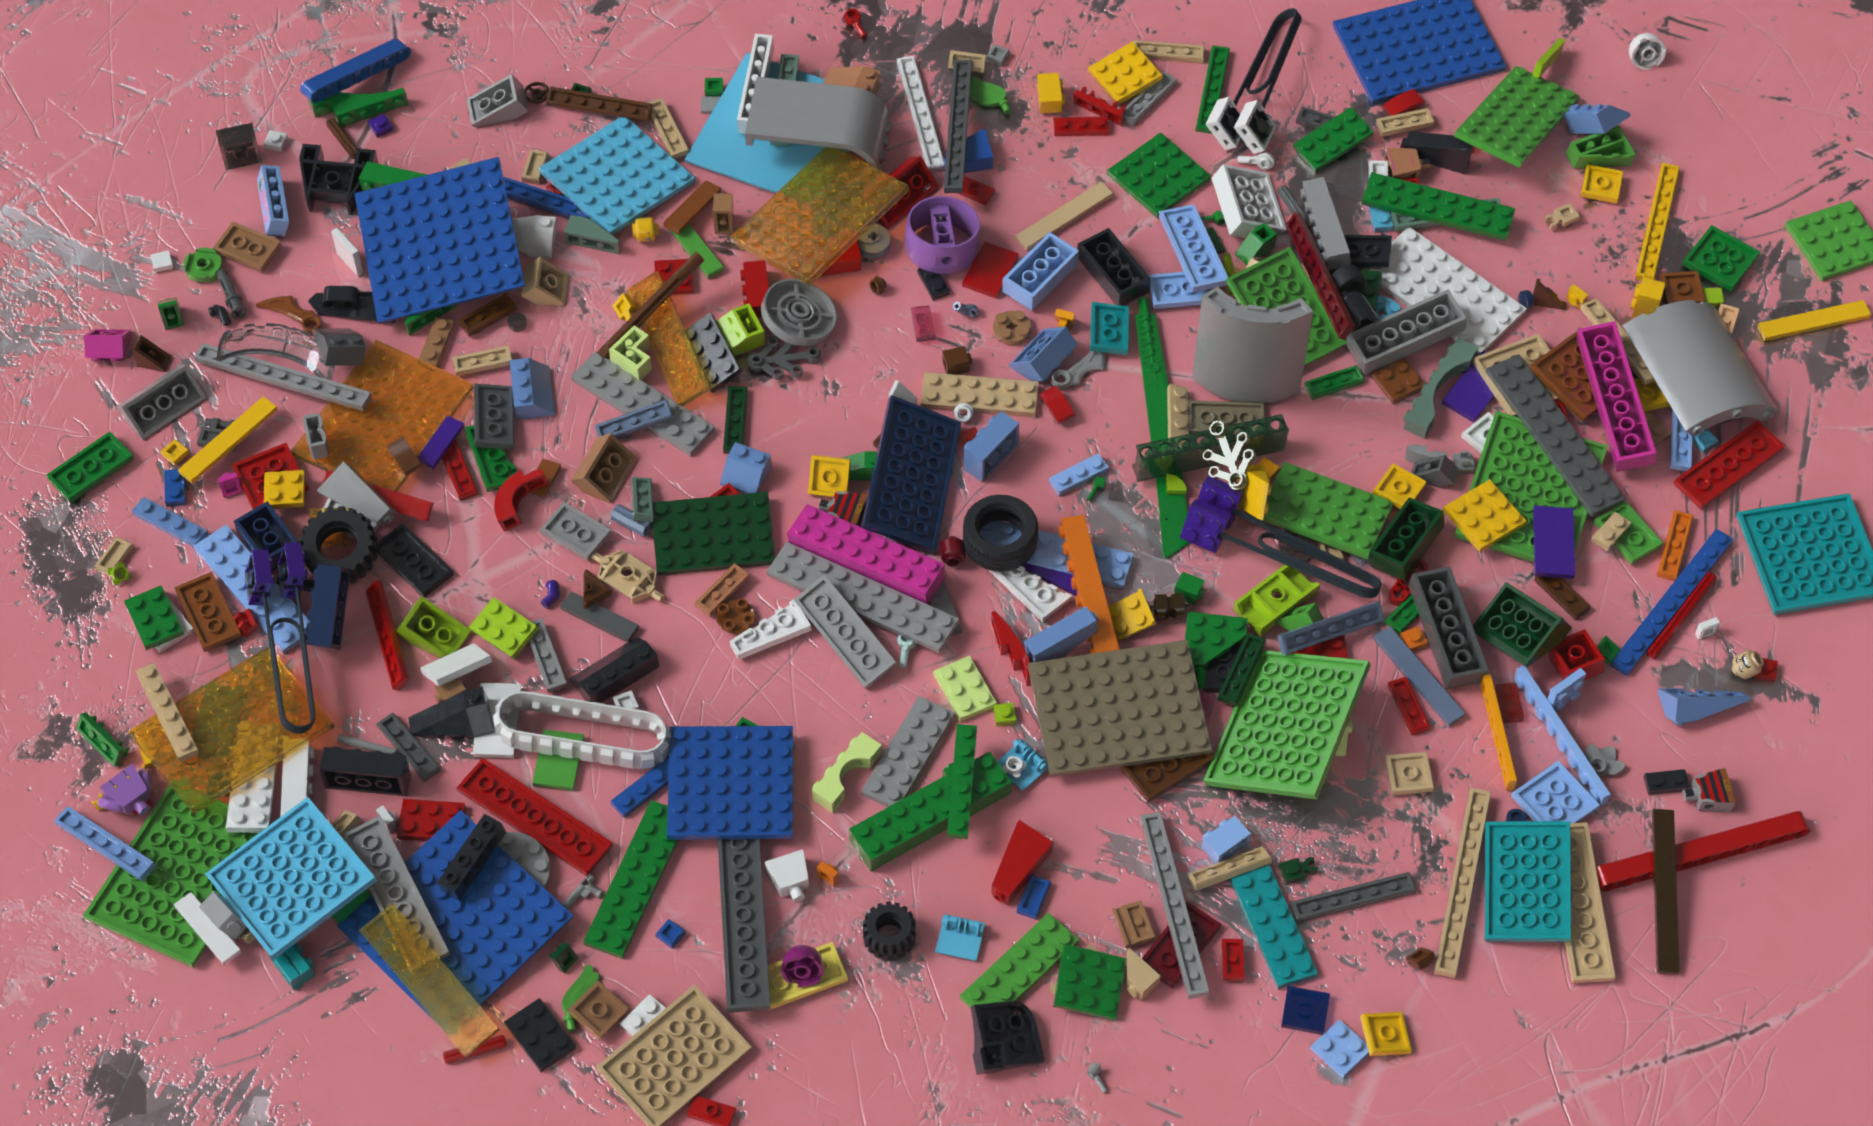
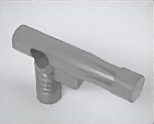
[562,874,604,910]

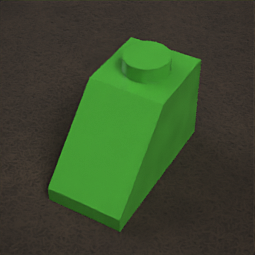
[1276,603,1324,631]

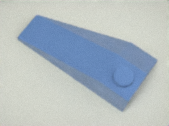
[1658,688,1751,725]

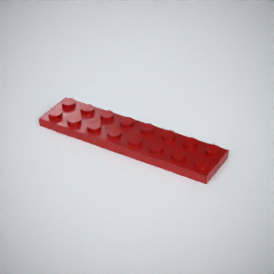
[457,758,613,876]

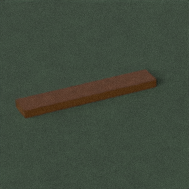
[546,86,654,123]

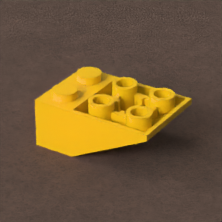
[1238,464,1272,520]

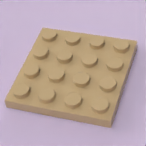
[1472,333,1561,417]

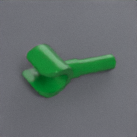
[1200,211,1225,225]
[1087,477,1106,502]

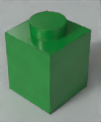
[1174,572,1206,606]

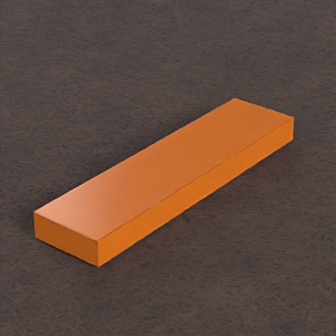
[1657,510,1694,581]

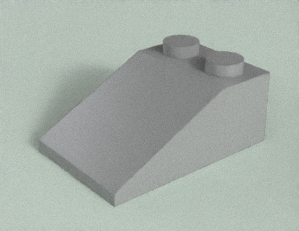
[467,74,529,127]

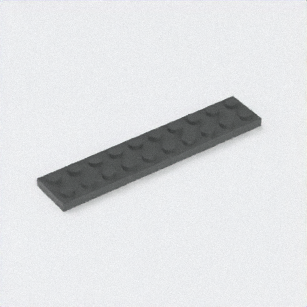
[1486,354,1626,517]
[718,839,771,1013]

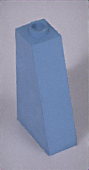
[1024,606,1098,663]

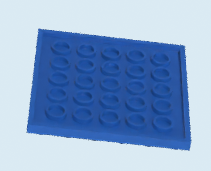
[667,726,793,840]

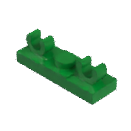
[76,712,129,767]

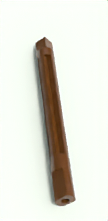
[597,252,705,359]

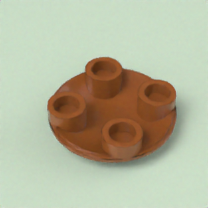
[716,598,756,634]

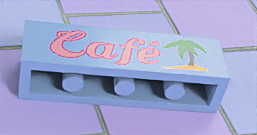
[257,165,289,237]

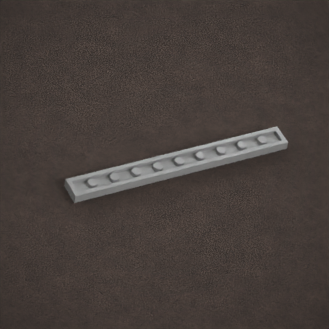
[194,343,372,411]
[1140,812,1209,999]

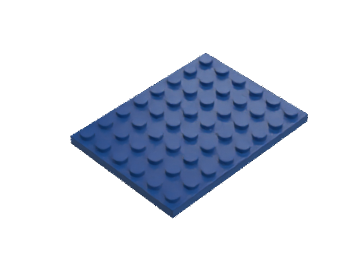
[1332,0,1506,104]

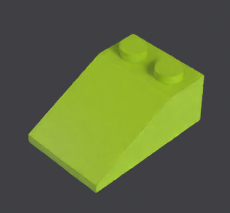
[396,596,471,658]

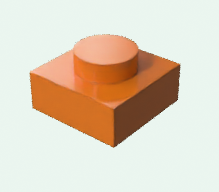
[1400,626,1428,651]
[817,861,839,887]

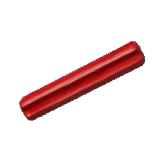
[443,1035,506,1064]

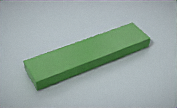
[669,224,724,279]

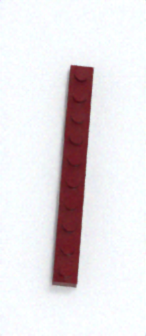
[1285,211,1355,340]

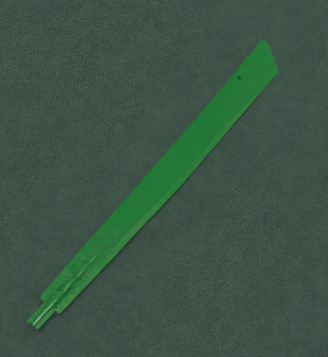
[1135,296,1190,558]

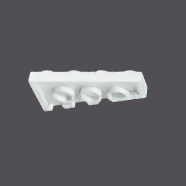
[989,566,1072,622]
[730,598,812,660]

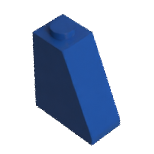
[943,129,993,173]

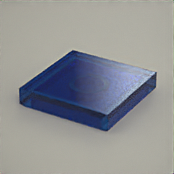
[1281,986,1330,1035]

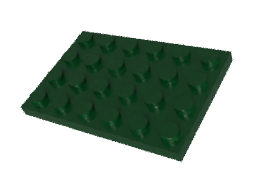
[652,492,775,576]

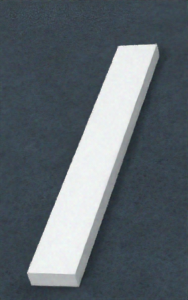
[897,55,945,172]

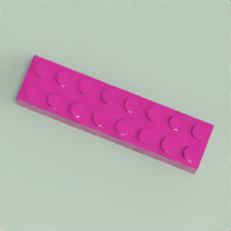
[1577,321,1656,472]
[787,504,946,604]

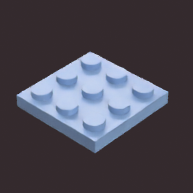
[1511,761,1600,823]

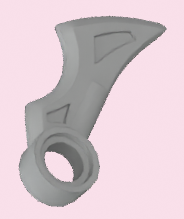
[1051,351,1105,391]

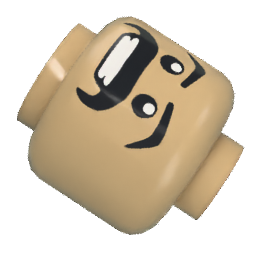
[1732,650,1763,680]

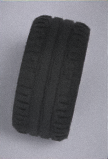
[963,494,1038,572]

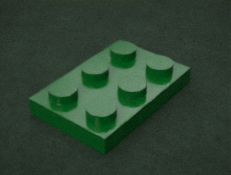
[124,585,184,651]

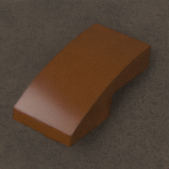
[386,436,422,475]

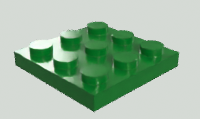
[1682,225,1760,292]
[1053,944,1126,1021]

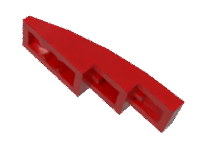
[991,611,1031,686]

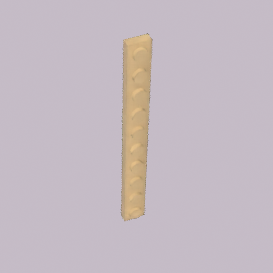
[1434,787,1491,978]

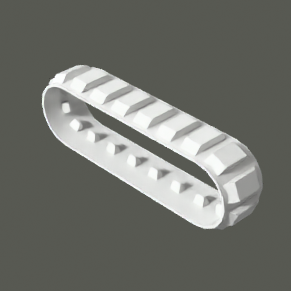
[493,691,671,769]

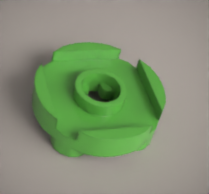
[184,248,223,282]

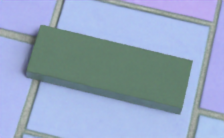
[631,477,654,522]

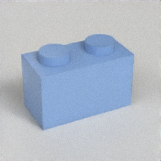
[1201,816,1251,863]

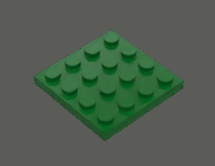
[1107,132,1211,218]

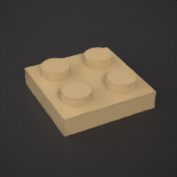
[1385,752,1434,795]

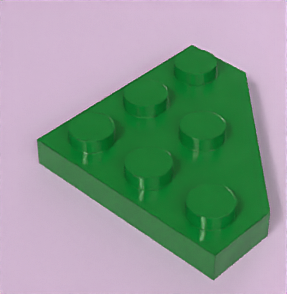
[1185,611,1248,668]

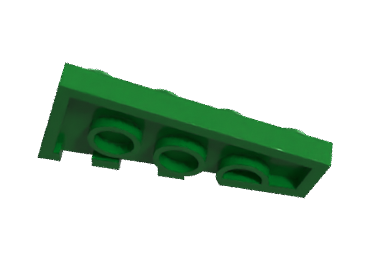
[465,425,517,492]

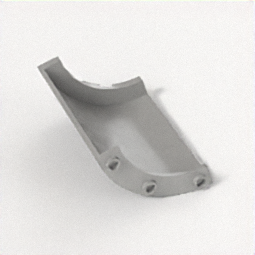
[1192,286,1313,404]
[1623,300,1779,436]

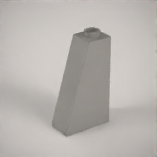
[317,462,397,526]

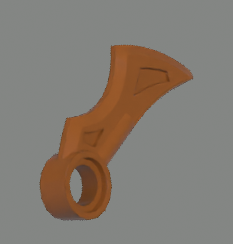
[256,296,322,336]

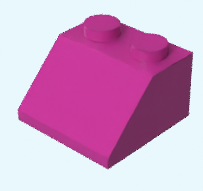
[84,329,132,361]

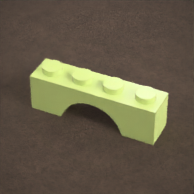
[812,732,882,813]

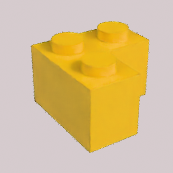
[1630,277,1665,318]

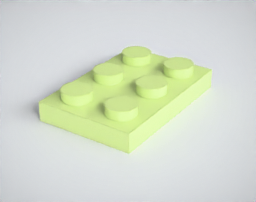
[933,655,997,722]

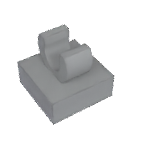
[1452,451,1475,474]

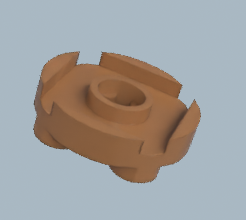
[993,310,1031,346]

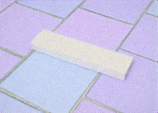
[174,892,241,965]

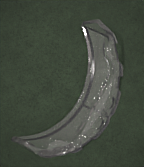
[216,323,335,381]

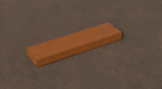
[663,180,721,234]

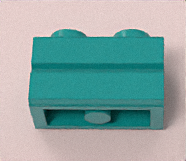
[268,942,315,990]

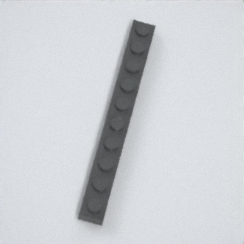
[944,60,972,193]

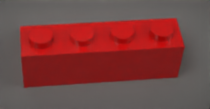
[858,156,939,229]

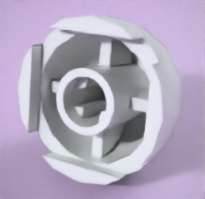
[1628,33,1666,70]

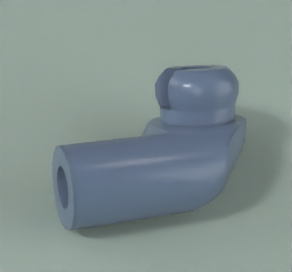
[953,302,979,318]

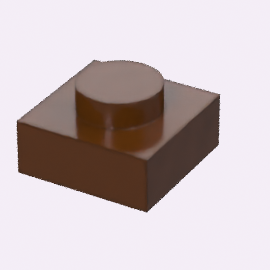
[1405,947,1436,970]

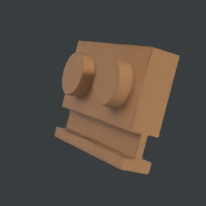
[1112,900,1155,949]

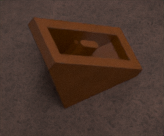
[132,335,171,372]

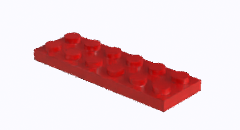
[1673,420,1785,509]

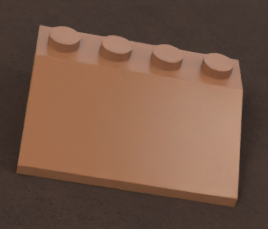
[823,66,881,95]

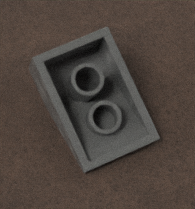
[312,328,366,366]

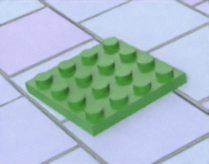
[1785,200,1873,281]

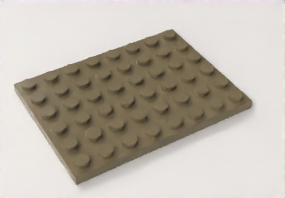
[1028,640,1212,777]

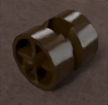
[1150,593,1189,620]

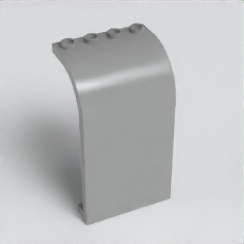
[745,77,891,183]

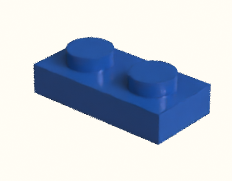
[164,469,186,507]

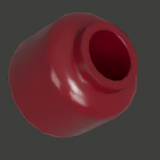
[940,536,966,567]

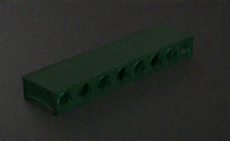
[1132,414,1289,482]

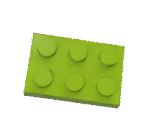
[468,597,539,660]

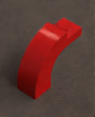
[494,468,549,531]

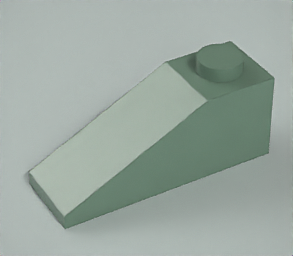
[564,215,620,254]

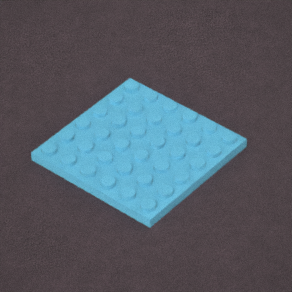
[539,117,695,235]
[205,797,377,960]

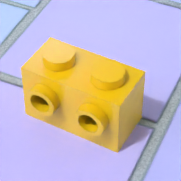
[1037,73,1065,114]

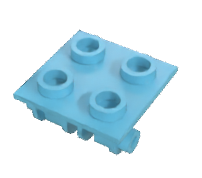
[997,738,1048,791]
[935,914,986,961]

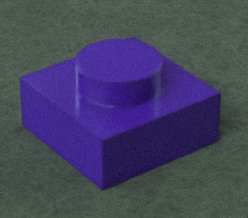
[368,114,393,137]

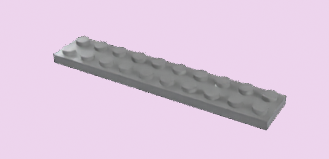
[767,541,959,653]

